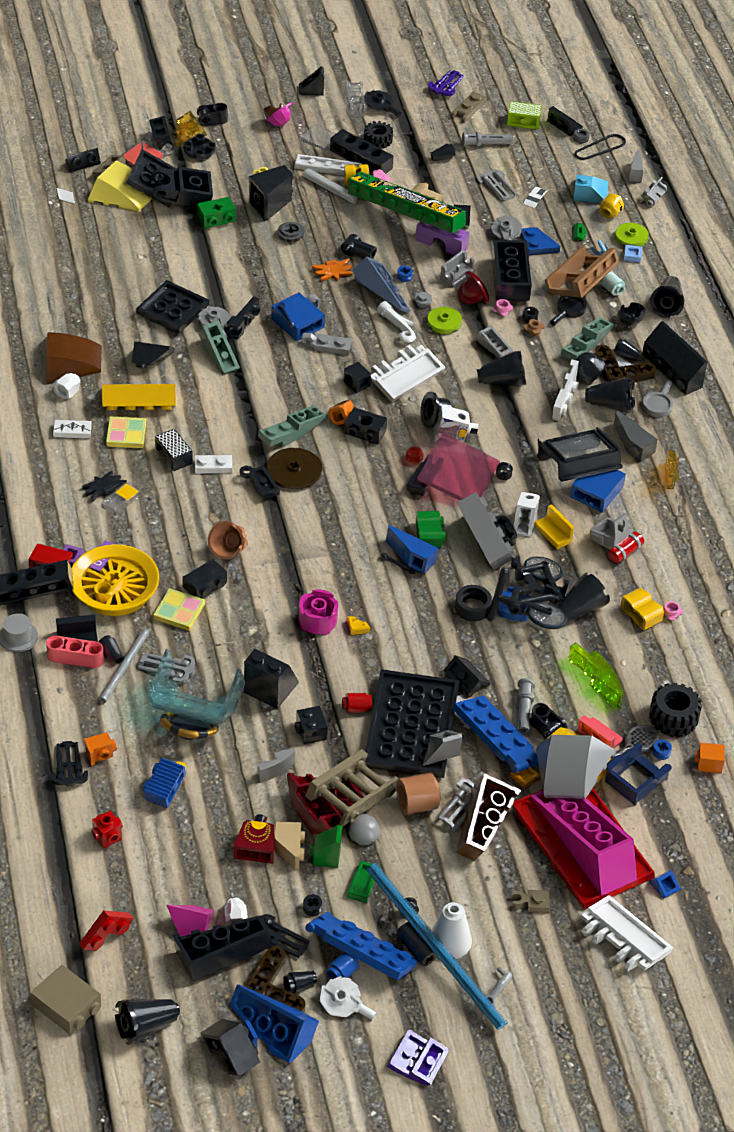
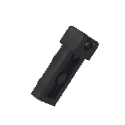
[226,296,261,339]

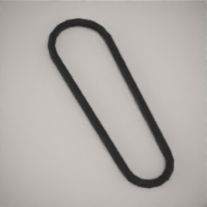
[575,134,626,160]

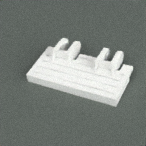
[371,345,445,402]
[580,895,673,971]

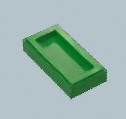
[347,861,380,903]

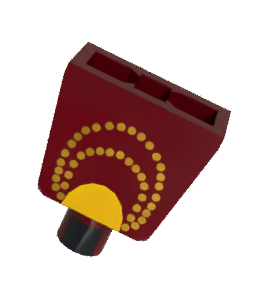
[234,814,274,864]

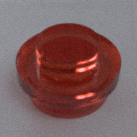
[405,446,424,463]

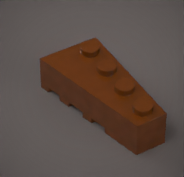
[456,773,521,861]

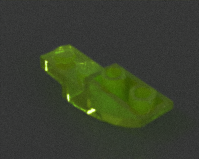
[568,642,624,709]

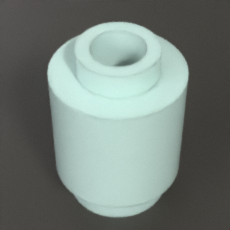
[600,272,625,296]

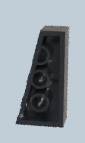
[172,915,273,982]

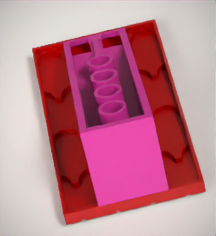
[512,788,655,910]

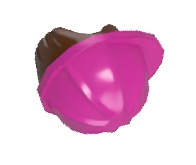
[263,102,293,126]

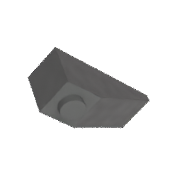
[614,411,658,462]

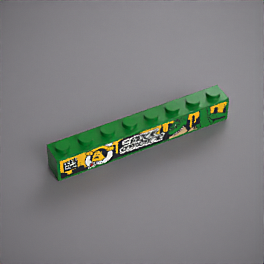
[348,172,466,233]

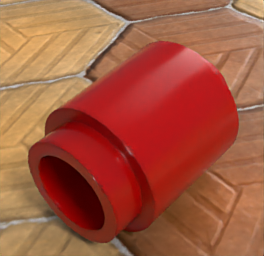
[342,693,372,713]

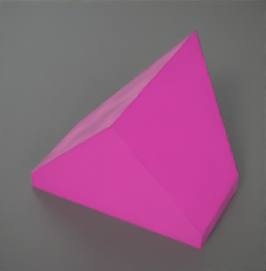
[166,905,214,936]

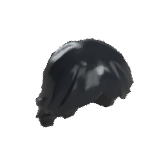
[575,352,607,385]

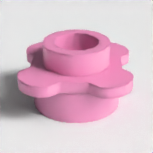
[492,299,513,316]
[663,601,683,621]

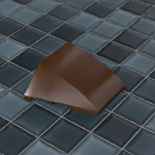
[46,332,102,384]

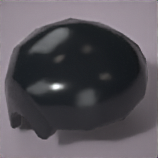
[617,302,646,325]

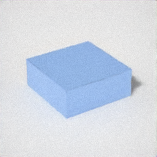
[624,245,642,263]

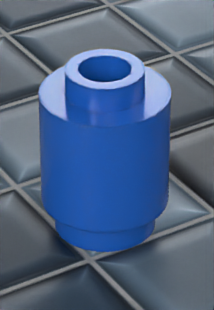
[326,952,359,980]

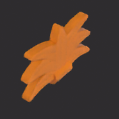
[312,258,353,281]

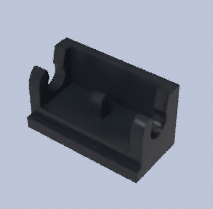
[149,116,174,151]

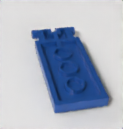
[452,695,539,773]
[305,912,418,980]

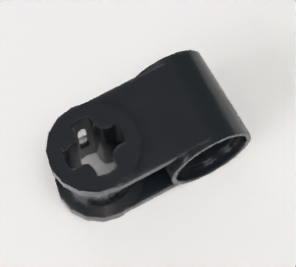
[197,103,228,126]
[530,703,568,739]

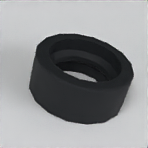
[455,585,492,621]

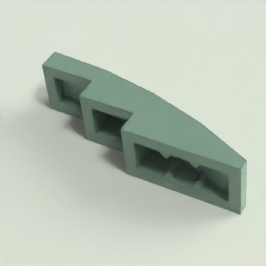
[561,317,614,360]

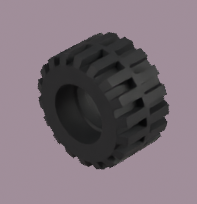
[649,683,702,737]

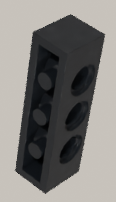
[330,129,394,174]
[0,559,74,606]

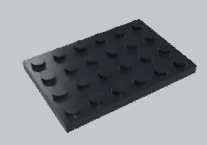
[365,669,459,778]

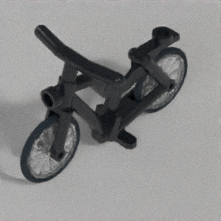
[487,555,569,629]

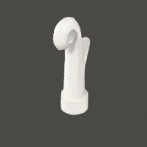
[377,301,416,343]

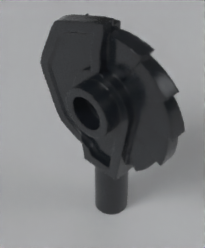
[363,90,402,117]

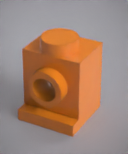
[84,732,117,766]

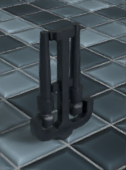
[51,741,89,787]
[261,914,310,958]

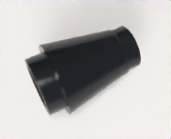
[430,143,456,161]
[614,339,641,360]
[98,635,124,665]
[283,971,317,994]

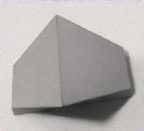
[422,730,462,766]

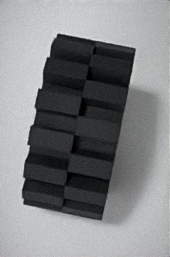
[364,121,393,149]

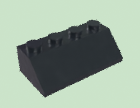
[642,321,708,395]

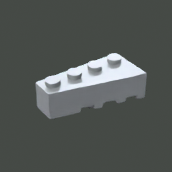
[457,492,513,570]

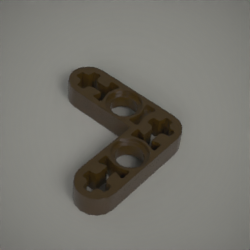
[594,345,656,382]
[246,946,306,1013]

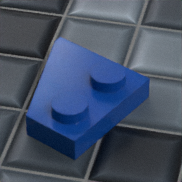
[521,227,560,255]

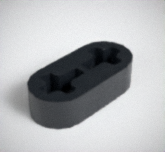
[494,515,517,547]

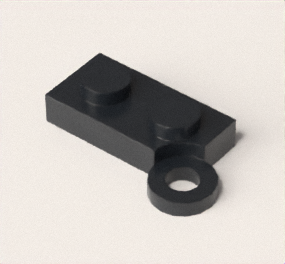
[239,465,280,500]

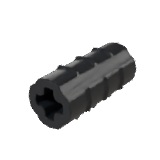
[396,922,437,966]

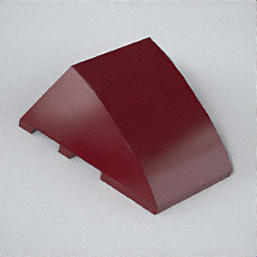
[287,773,364,834]

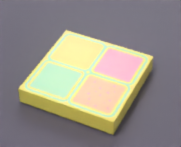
[106,416,147,449]
[153,588,205,631]

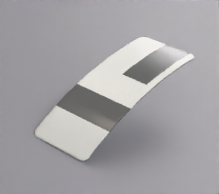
[523,187,547,208]

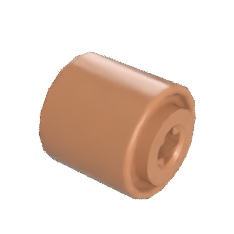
[396,773,441,815]

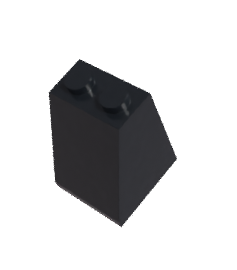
[249,165,294,221]
[244,649,299,709]

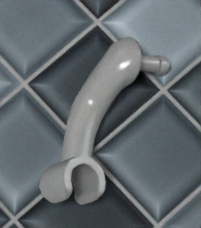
[485,966,512,1008]

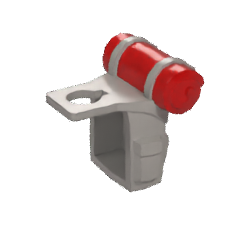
[590,513,644,564]

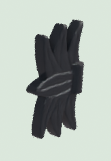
[82,471,127,502]

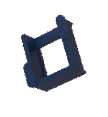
[605,742,672,806]

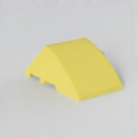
[88,161,153,211]

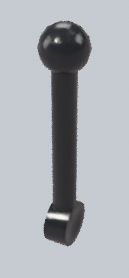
[380,552,416,574]

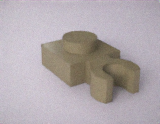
[512,890,550,913]

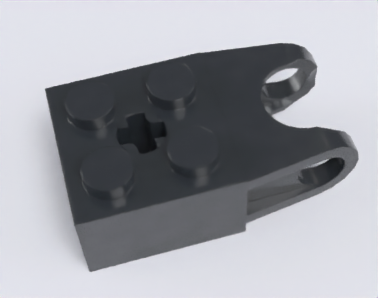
[151,167,213,208]

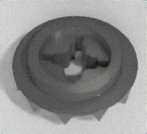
[278,222,305,242]

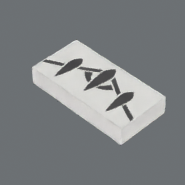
[53,420,92,438]

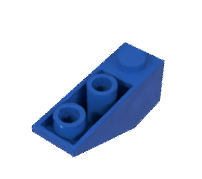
[385,525,438,574]

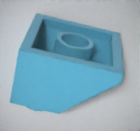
[573,175,608,204]

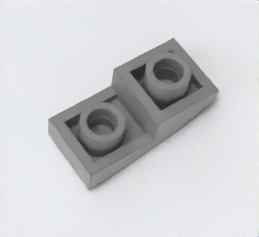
[257,748,295,783]

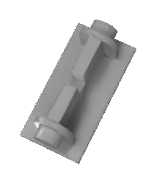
[639,177,667,207]

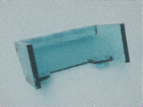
[148,649,245,725]

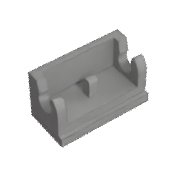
[440,250,475,288]

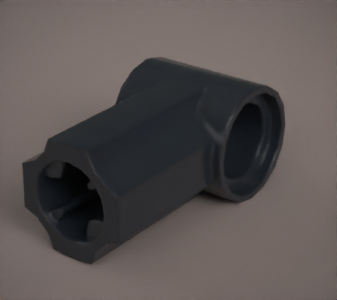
[340,234,377,259]

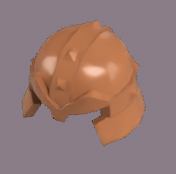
[208,521,248,559]

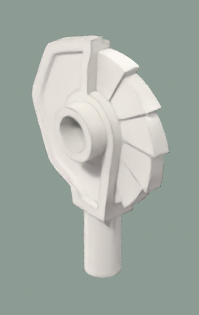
[320,976,376,1020]

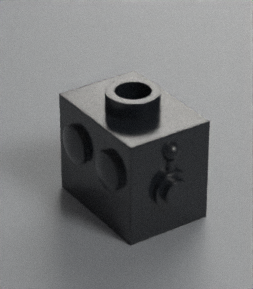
[295,706,328,744]

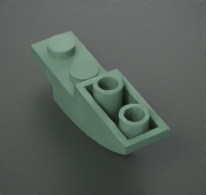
[258,405,326,447]

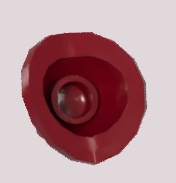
[458,271,489,305]

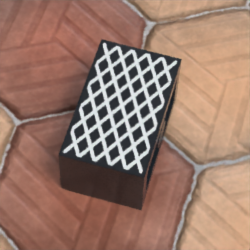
[155,429,193,471]

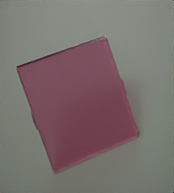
[417,433,500,500]

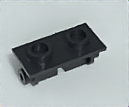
[65,148,101,172]

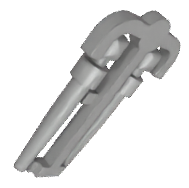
[477,169,517,201]
[138,653,195,684]
[438,779,474,832]

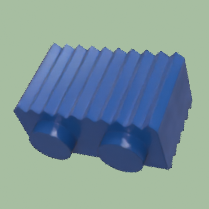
[143,758,186,808]

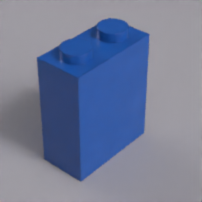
[271,292,325,341]
[570,470,626,513]

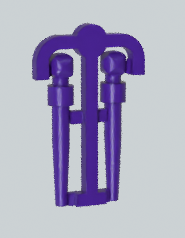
[428,70,464,96]

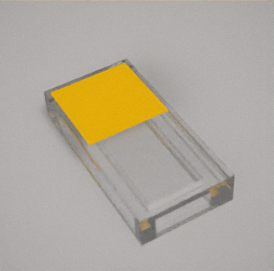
[101,482,141,516]

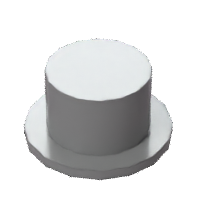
[0,614,38,652]

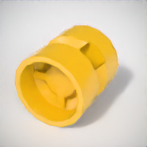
[344,164,369,186]

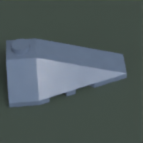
[352,257,410,313]

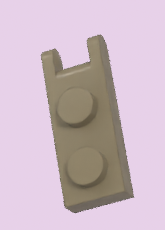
[451,91,487,122]

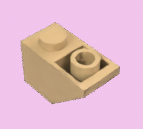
[275,822,305,869]

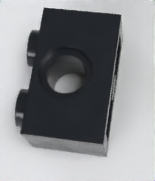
[345,407,387,445]

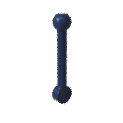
[278,302,295,328]

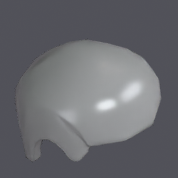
[347,814,380,845]

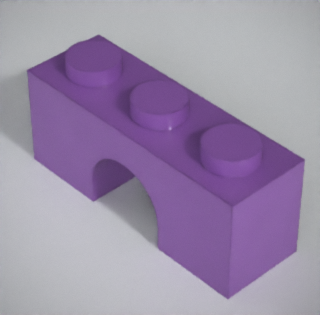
[416,221,470,255]

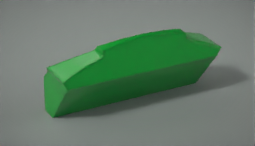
[573,223,587,241]

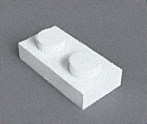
[195,455,232,474]

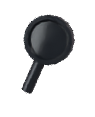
[550,296,587,326]

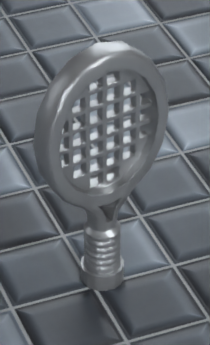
[611,725,659,759]

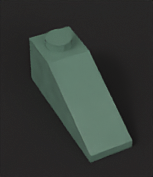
[198,321,240,374]

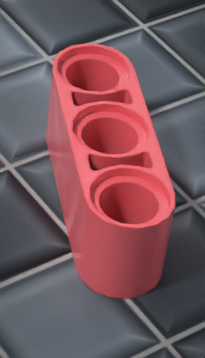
[46,636,104,668]

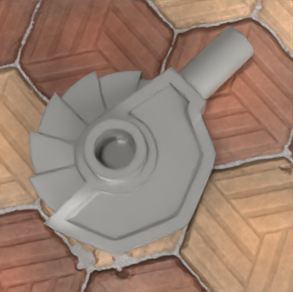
[491,216,522,240]
[198,307,230,338]

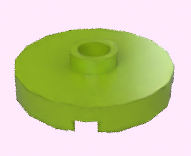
[615,222,649,247]
[427,307,462,334]

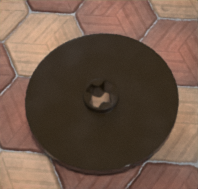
[267,448,322,489]

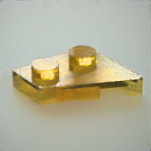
[665,450,679,489]

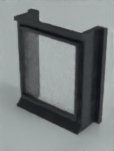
[537,427,623,482]

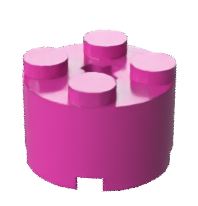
[299,589,338,635]

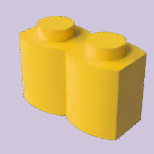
[620,587,664,630]

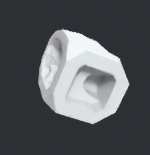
[53,373,80,399]
[224,898,247,926]

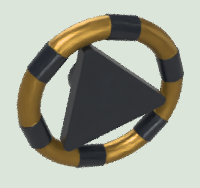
[160,708,219,740]

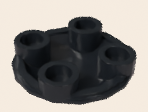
[183,133,216,159]

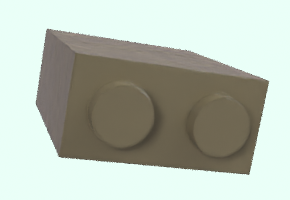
[30,964,101,1035]

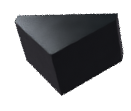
[298,66,324,96]

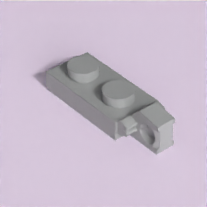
[302,333,352,355]

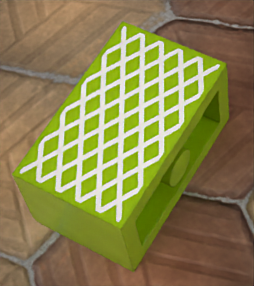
[507,101,542,130]

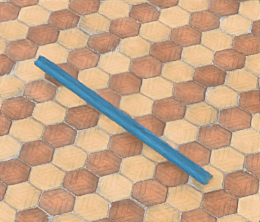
[366,863,508,1030]

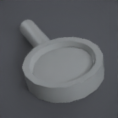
[642,380,673,418]

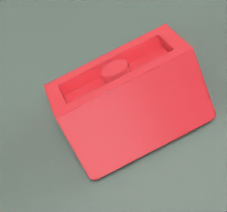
[577,715,623,749]

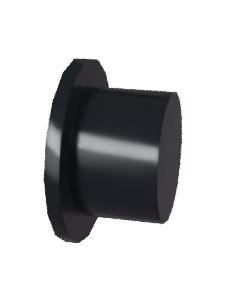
[420,391,451,428]

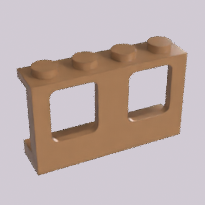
[545,246,619,298]

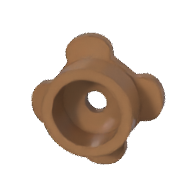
[524,319,545,336]

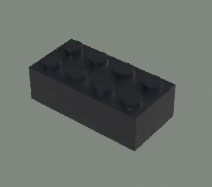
[491,240,532,301]

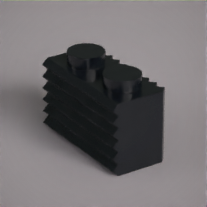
[182,558,227,599]

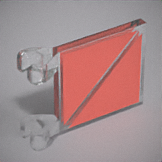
[120,132,173,167]

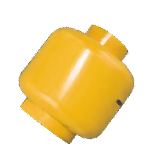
[599,193,624,218]

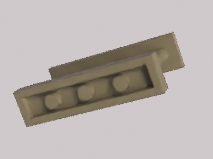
[305,749,398,827]

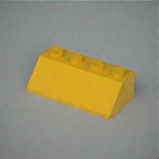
[102,384,176,410]

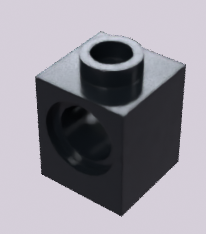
[343,362,371,394]

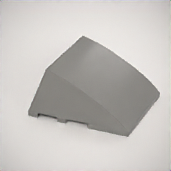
[536,735,616,799]

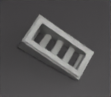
[629,149,643,183]
[476,325,513,358]

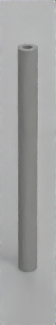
[99,629,149,703]

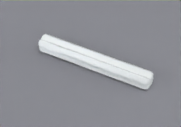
[303,168,357,203]

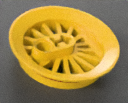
[72,544,159,616]

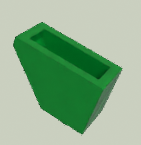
[310,825,342,868]

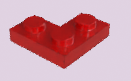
[79,910,134,951]

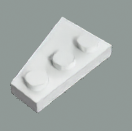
[552,359,579,421]

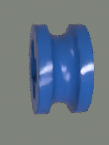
[397,266,413,282]
[653,739,672,760]

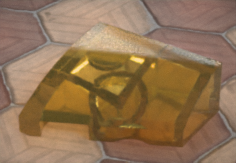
[175,111,207,146]

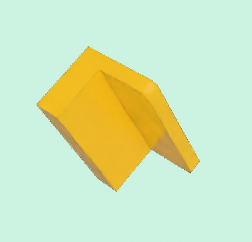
[534,504,574,549]

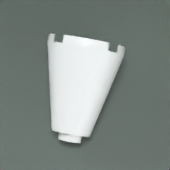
[431,902,472,959]

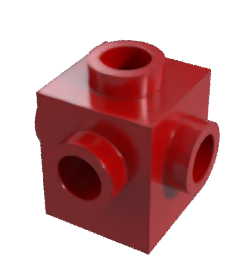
[91,810,123,849]

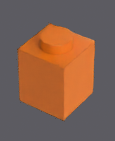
[694,742,725,774]

